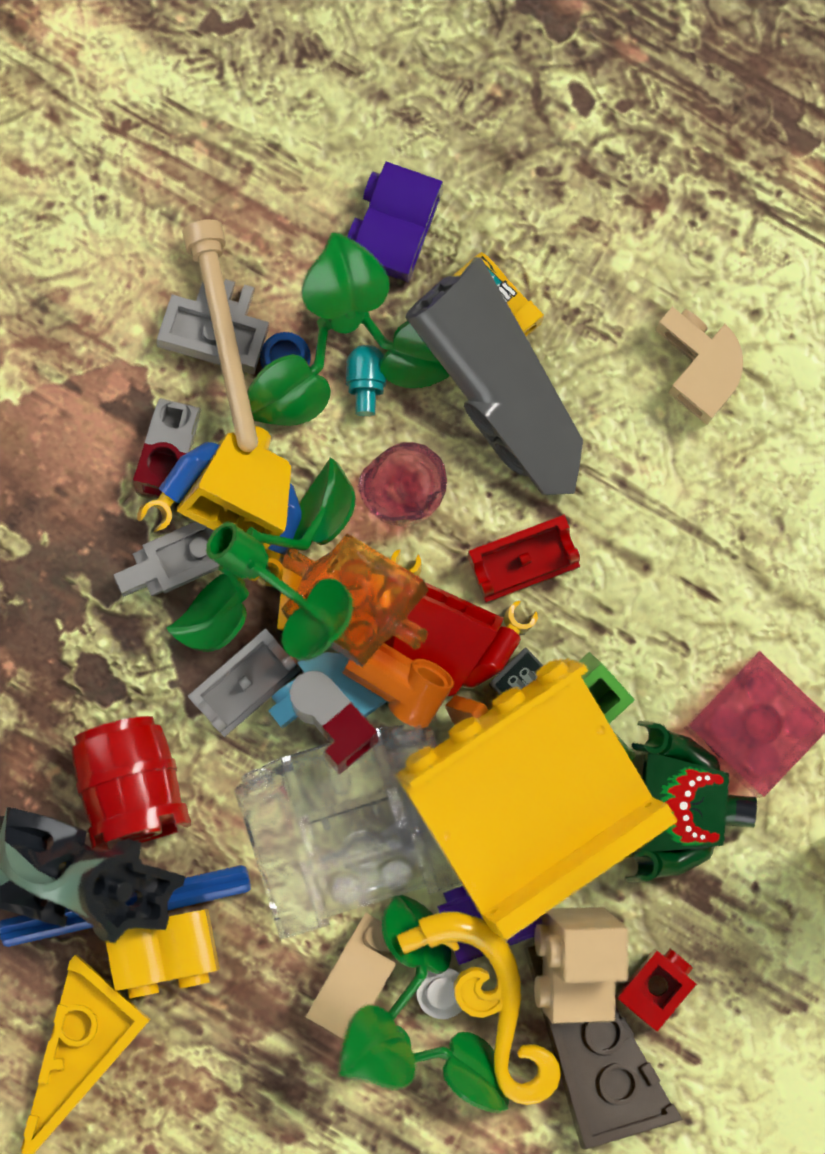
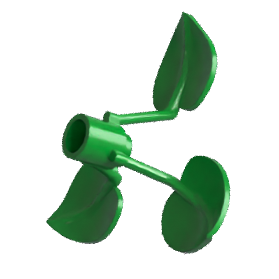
[247,232,450,426]
[167,457,356,661]
[339,894,509,1113]

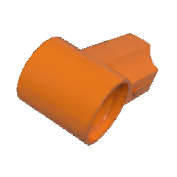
[342,633,454,729]

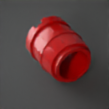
[71,716,191,851]

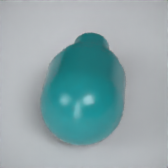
[346,345,386,416]

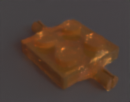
[281,533,429,667]

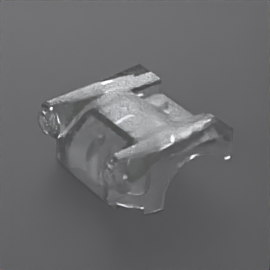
[234,724,462,940]

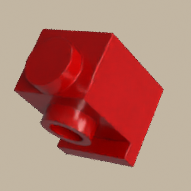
[615,949,697,1032]

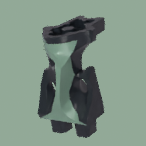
[0,807,186,943]

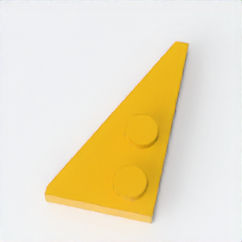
[21,954,151,1154]

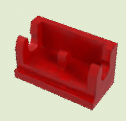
[467,514,581,603]

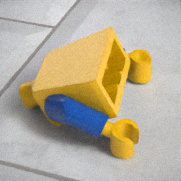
[137,426,302,586]

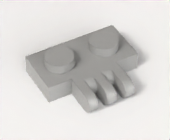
[157,279,269,375]

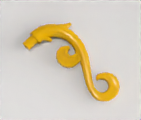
[397,912,561,1105]

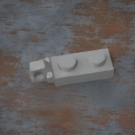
[113,521,219,597]

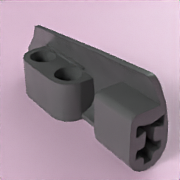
[405,257,583,495]

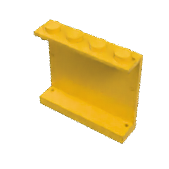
[395,658,677,940]

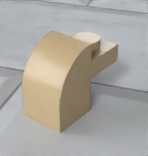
[655,306,743,425]
[306,913,398,1039]

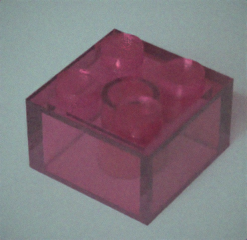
[683,651,825,799]

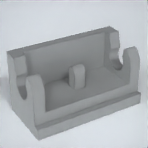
[188,628,301,737]

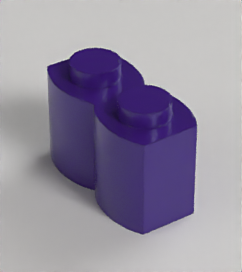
[347,161,443,283]

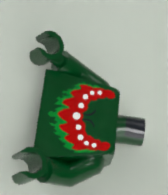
[625,721,757,882]

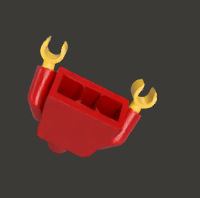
[377,549,538,697]

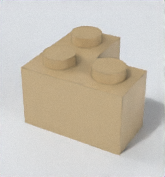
[534,907,628,1023]

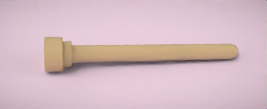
[182,219,258,452]

